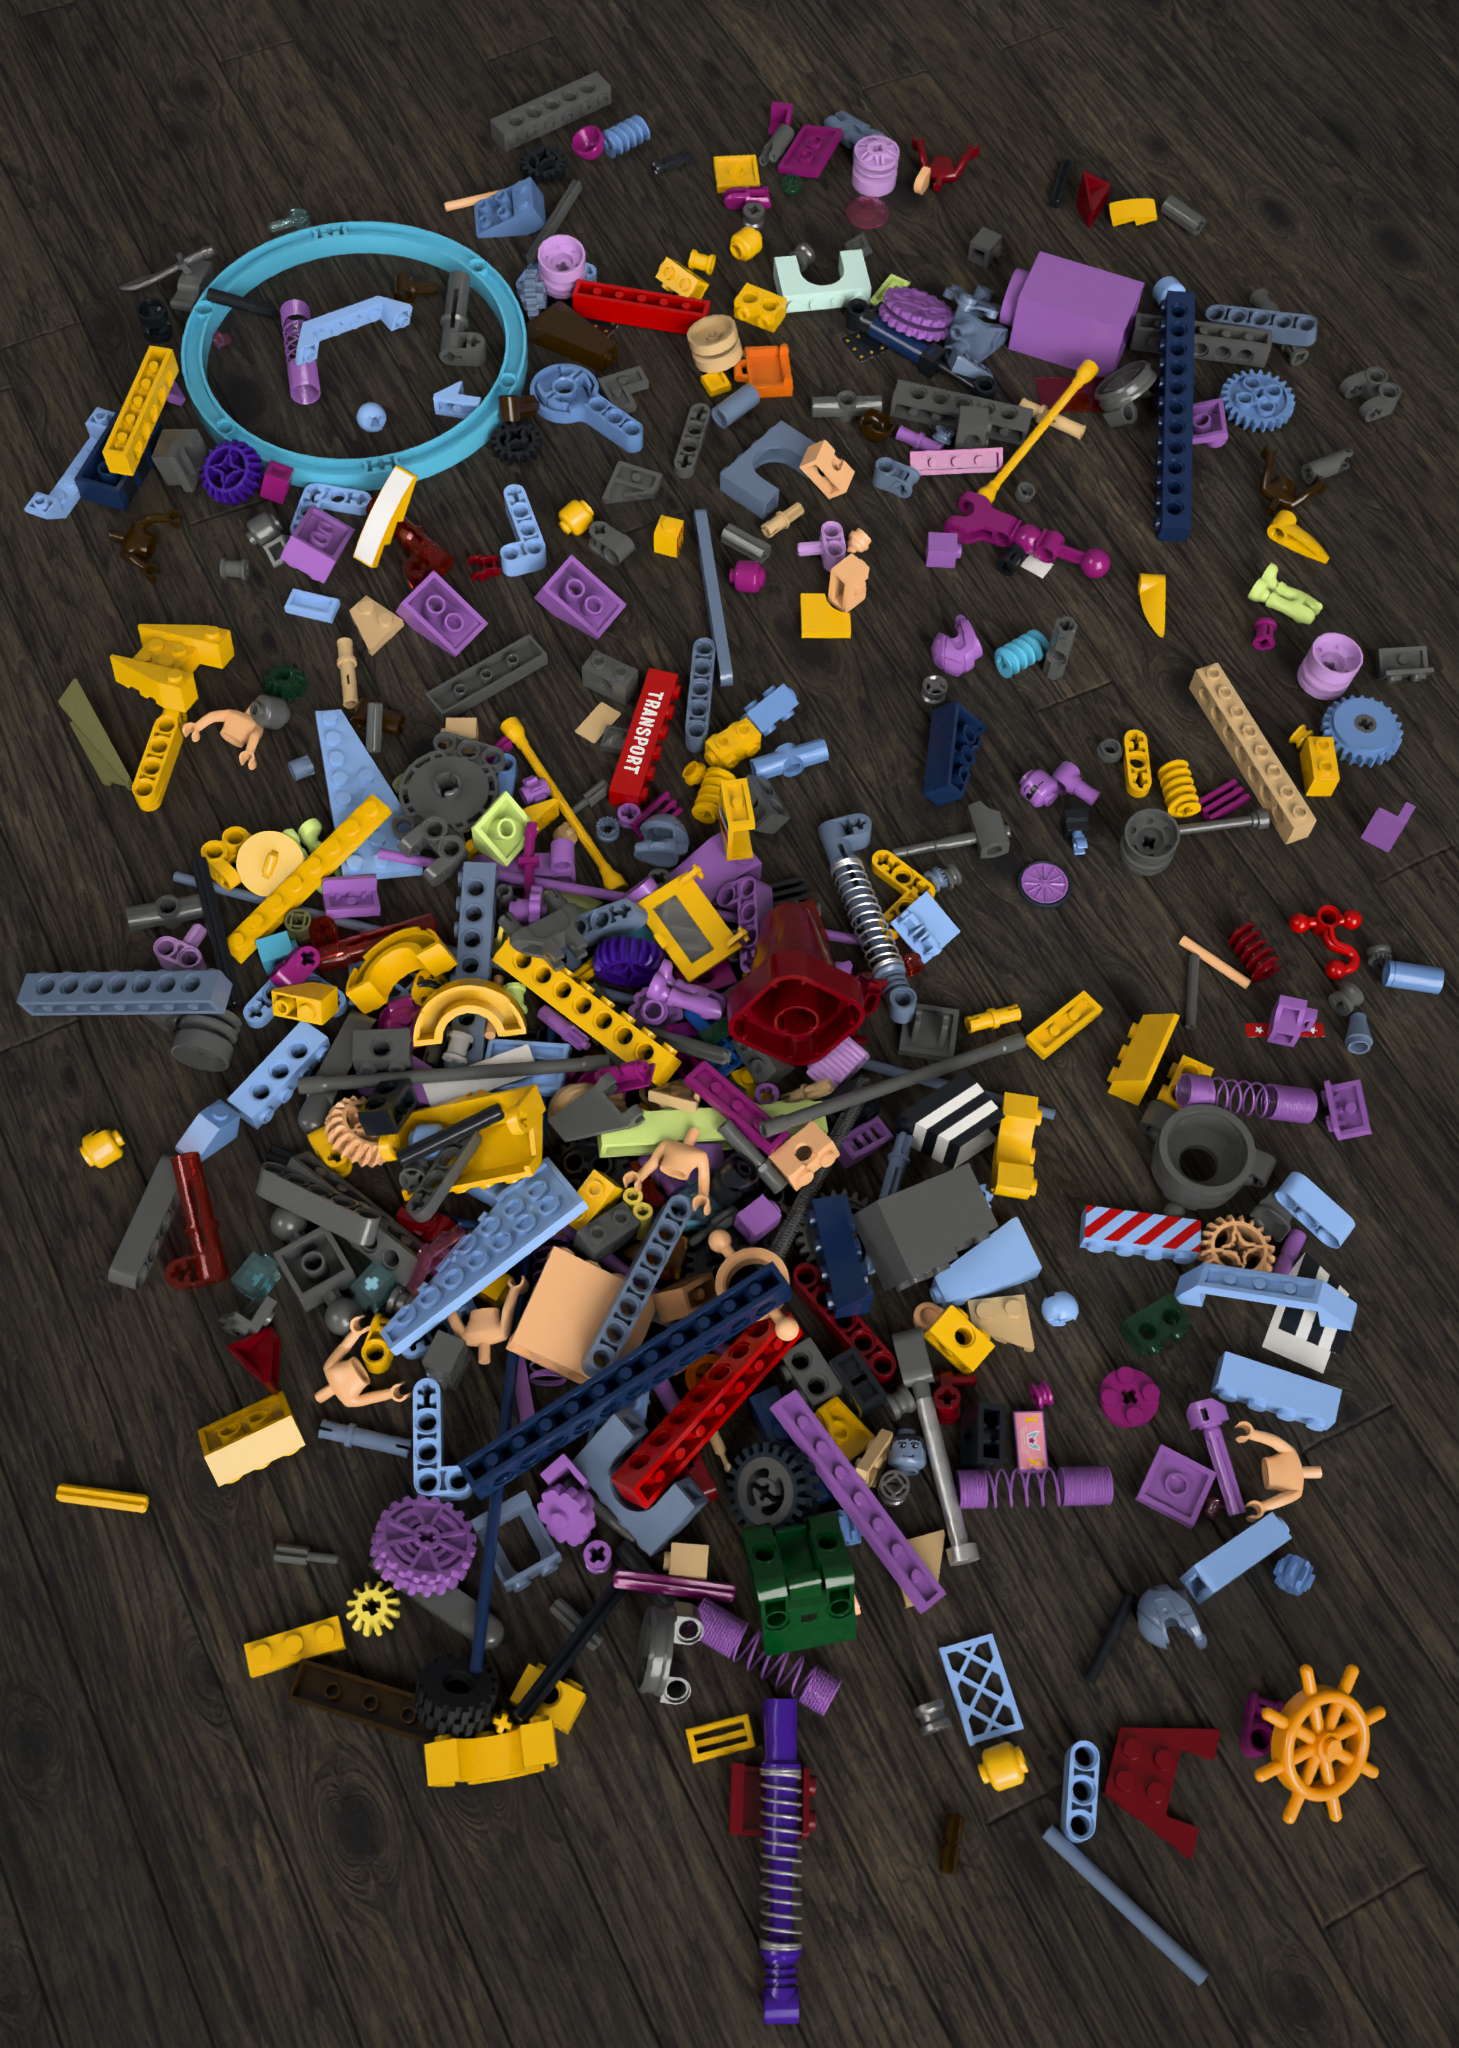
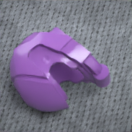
[931,615,983,677]

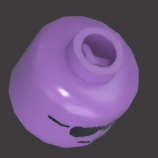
[1019,769,1058,808]

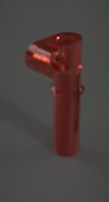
[366,495,454,589]
[309,912,440,974]
[164,1152,229,1292]

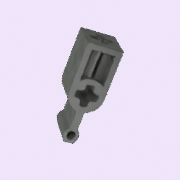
[170,260,216,312]

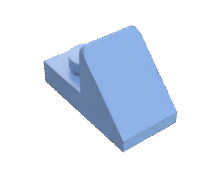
[433,381,481,419]

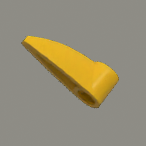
[1267,510,1330,564]
[1138,573,1166,637]

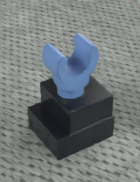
[1060,808,1089,855]

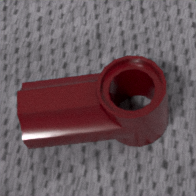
[395,1203,457,1251]

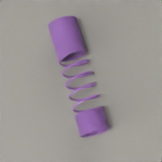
[280,299,321,404]
[1175,1073,1318,1124]
[955,1465,1114,1510]
[687,1597,842,1716]

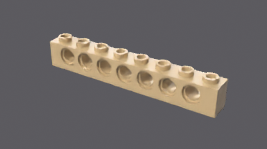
[1189,662,1317,845]

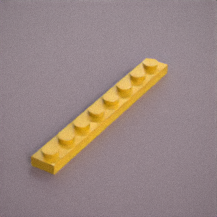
[227,794,392,964]

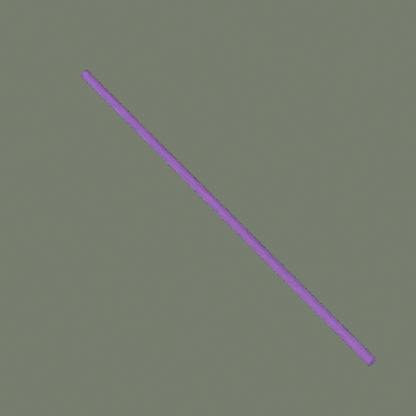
[378,848,869,947]

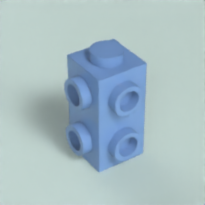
[739,683,799,737]

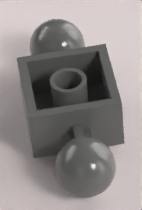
[270,1207,363,1336]

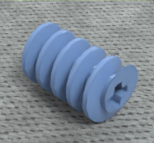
[603,115,650,158]

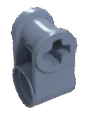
[872,457,920,498]

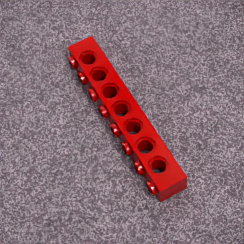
[610,1309,803,1510]

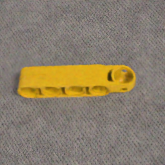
[132,708,188,812]

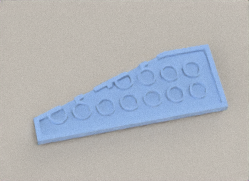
[380,1156,589,1356]

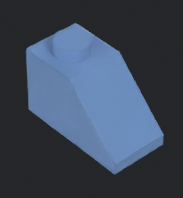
[175,1099,240,1166]

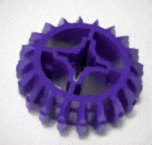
[200,439,265,506]
[593,935,666,989]

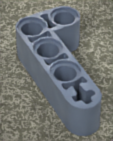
[561,899,648,972]

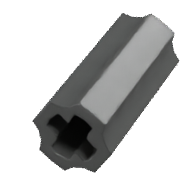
[1160,195,1206,236]
[720,523,772,564]

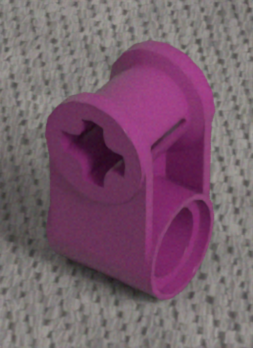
[268,946,320,988]
[1239,1690,1285,1759]

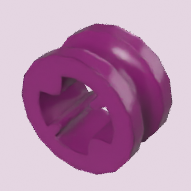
[1028,1379,1054,1410]

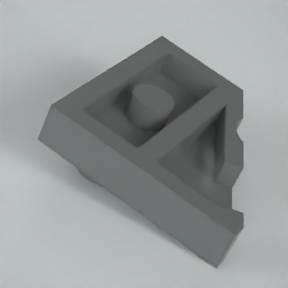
[602,460,663,504]

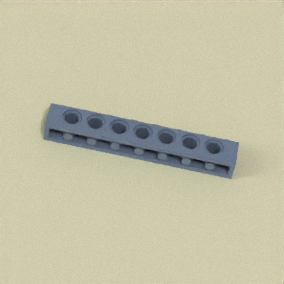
[444,862,499,1068]
[16,968,233,1016]

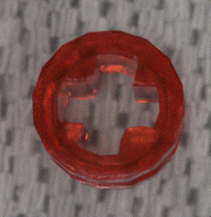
[902,953,925,977]

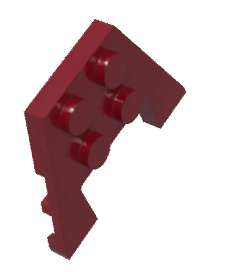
[1102,1727,1221,1859]

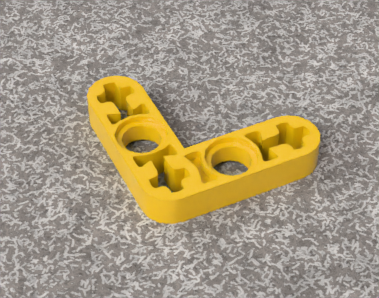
[871,850,935,941]

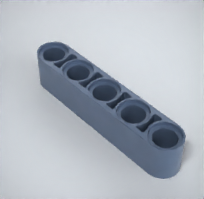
[1206,304,1317,347]
[685,637,716,753]

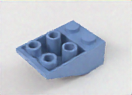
[474,177,546,238]

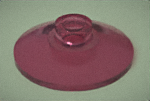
[846,196,889,229]

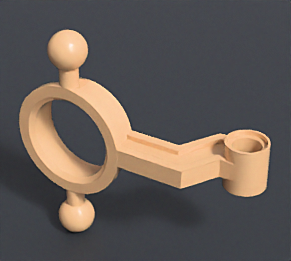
[673,1229,799,1376]

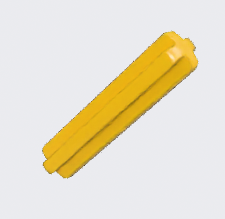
[56,1483,149,1513]

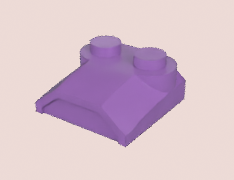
[1192,398,1228,448]

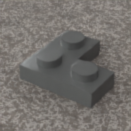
[597,366,649,414]

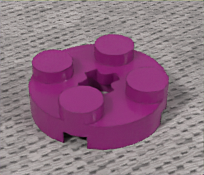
[1098,1366,1160,1429]

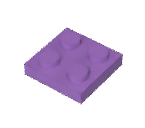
[1135,1444,1217,1529]

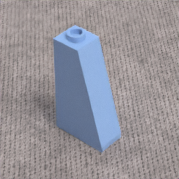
[930,1216,1042,1309]
[1179,1512,1292,1605]

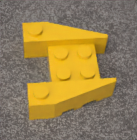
[110,624,235,713]

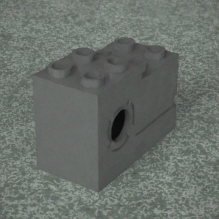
[853,1163,999,1292]

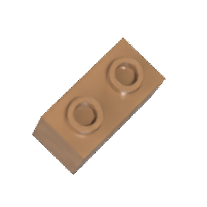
[653,1272,717,1323]

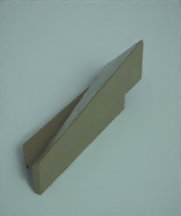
[58,678,133,791]

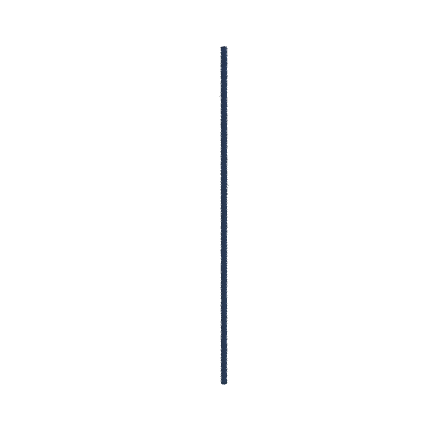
[469,1005,560,1673]

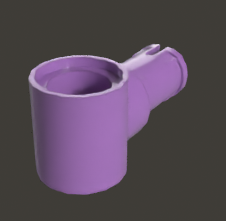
[1051,761,1101,806]

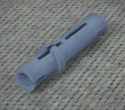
[318,1419,412,1458]

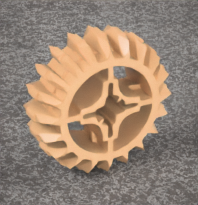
[324,1096,386,1168]
[1196,1214,1276,1272]

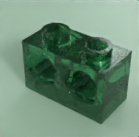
[1118,1292,1192,1358]

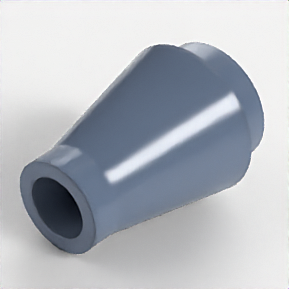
[1345,1012,1373,1054]

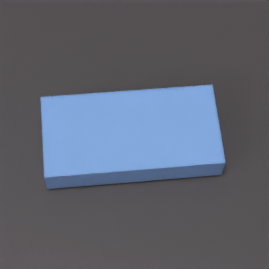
[284,588,340,623]

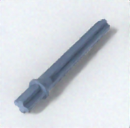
[861,1131,914,1275]

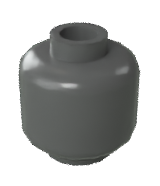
[245,511,284,548]
[250,694,290,730]

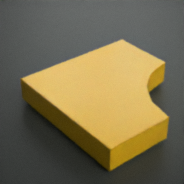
[800,593,851,638]
[814,1395,876,1463]

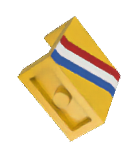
[719,778,755,861]

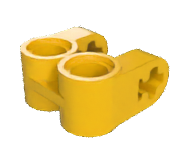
[201,826,252,891]

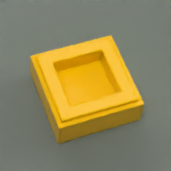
[701,371,731,397]

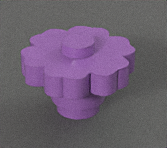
[509,885,549,926]
[628,987,684,1030]
[537,1484,596,1546]

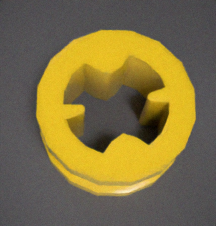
[1289,724,1314,750]

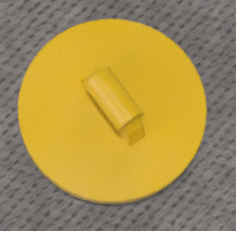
[236,831,304,897]

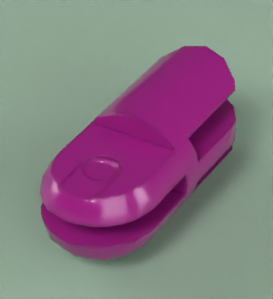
[723,186,771,210]

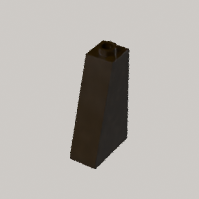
[527,300,617,372]

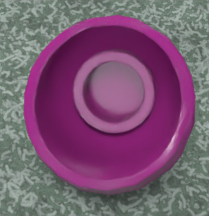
[571,125,605,161]

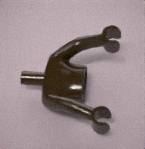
[1259,444,1331,515]
[109,509,184,583]

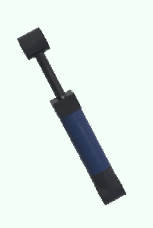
[845,299,997,400]

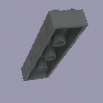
[425,634,548,724]

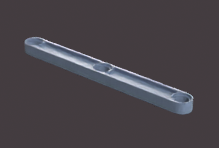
[693,509,733,687]

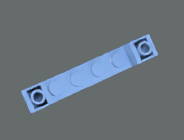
[295,296,413,366]
[24,407,115,519]
[1173,1263,1357,1331]

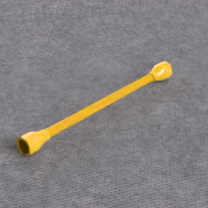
[977,359,1099,504]
[500,717,629,893]

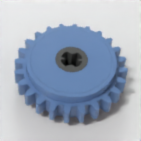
[1320,695,1403,767]

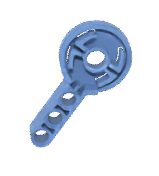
[530,363,643,453]

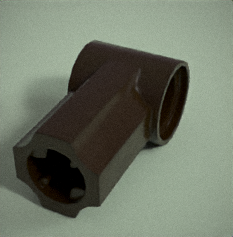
[498,395,540,422]
[350,697,406,737]

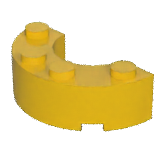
[345,926,458,1014]
[413,978,527,1047]
[991,1092,1042,1200]
[424,1715,559,1787]

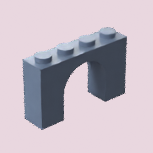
[720,420,819,519]
[572,1408,709,1556]

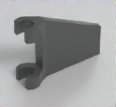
[548,1072,645,1142]

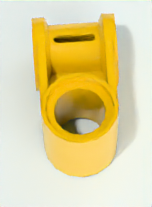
[307,1125,353,1178]
[361,1312,395,1374]

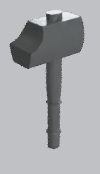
[891,801,1011,858]

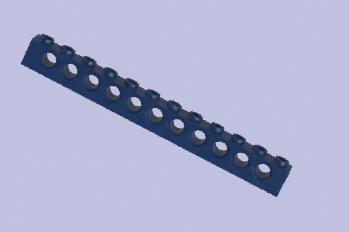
[1154,291,1195,542]
[457,1261,792,1501]

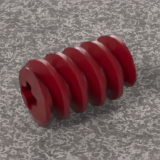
[1228,921,1282,982]

